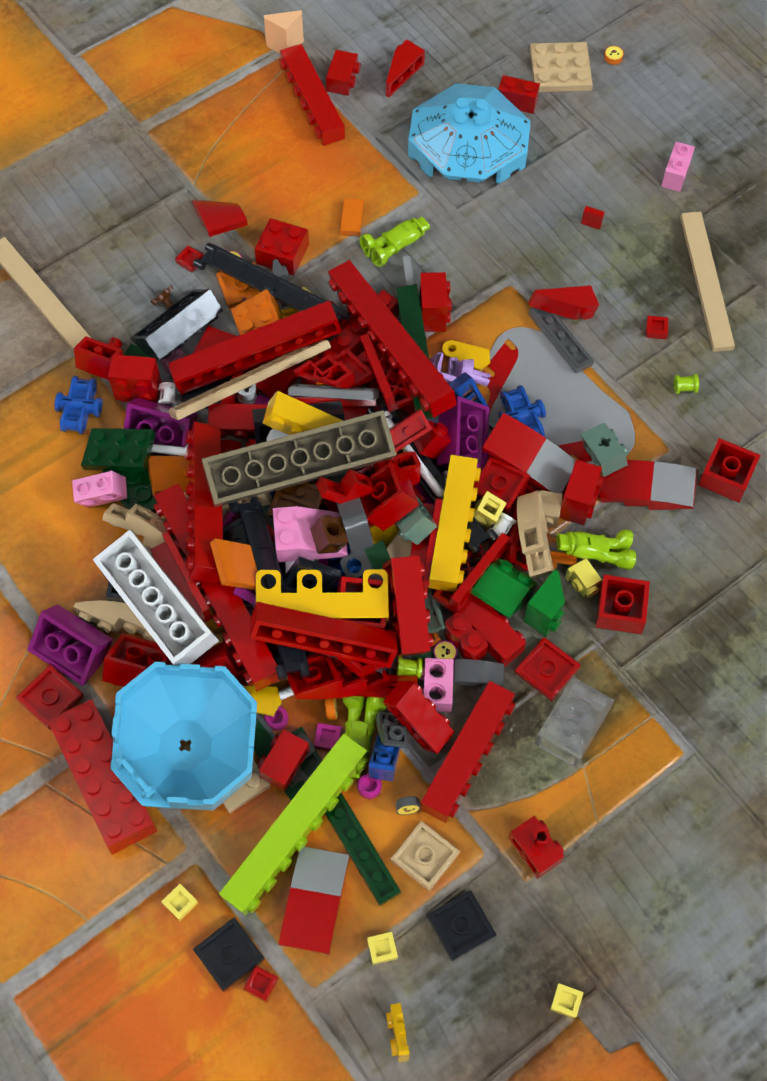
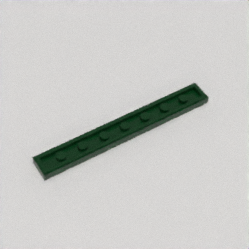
[396,284,439,419]
[291,727,401,907]

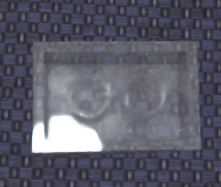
[535,676,615,768]

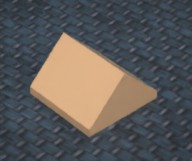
[264,10,304,53]

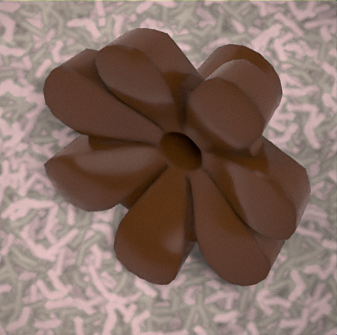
[150,285,174,309]

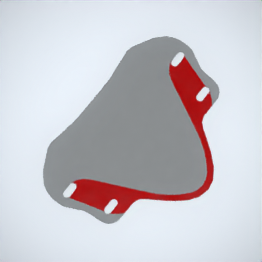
[482,327,635,465]

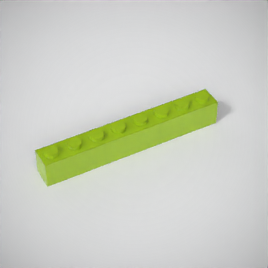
[219,734,369,916]

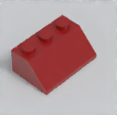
[102,633,173,687]

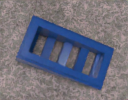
[449,373,490,410]

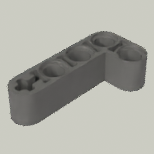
[328,471,374,553]

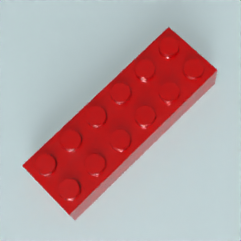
[48,699,157,855]

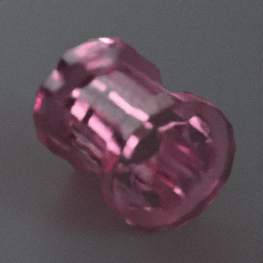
[160,349,186,376]

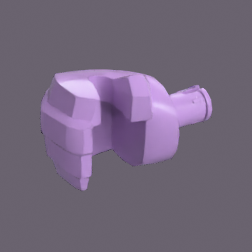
[430,352,491,387]

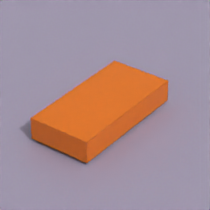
[340,198,364,236]

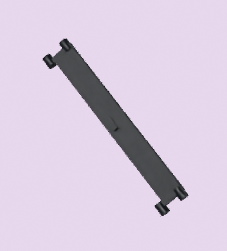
[193,243,351,338]
[366,401,499,555]
[229,497,310,681]

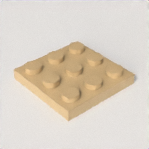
[530,42,593,92]

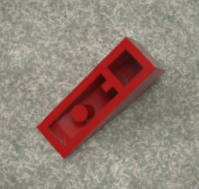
[386,40,425,98]
[528,285,599,320]

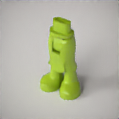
[359,216,430,267]
[556,529,636,570]
[343,696,387,779]

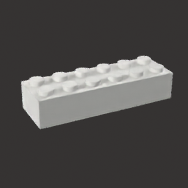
[93,530,219,666]

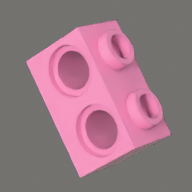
[661,142,695,192]
[72,471,127,508]
[419,658,454,712]

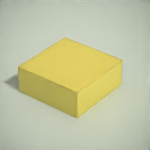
[161,884,198,921]
[367,932,398,965]
[550,983,584,1019]

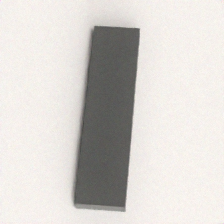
[528,308,594,373]

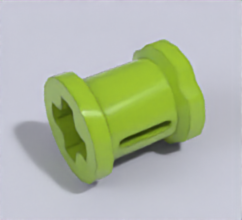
[674,374,699,394]
[396,656,422,679]

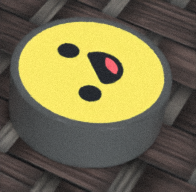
[395,796,421,815]

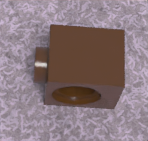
[310,515,349,554]

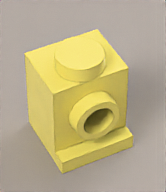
[473,491,506,528]
[565,559,602,598]

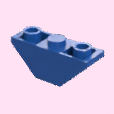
[369,734,400,782]

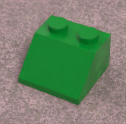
[471,559,537,618]
[524,569,565,637]

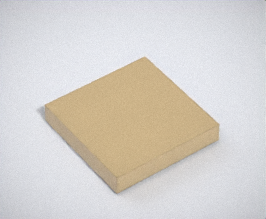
[390,821,460,892]

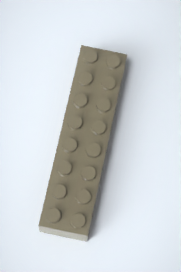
[202,410,397,507]

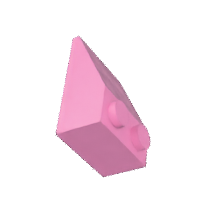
[273,506,348,563]

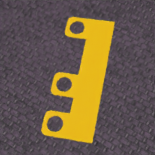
[256,569,389,618]

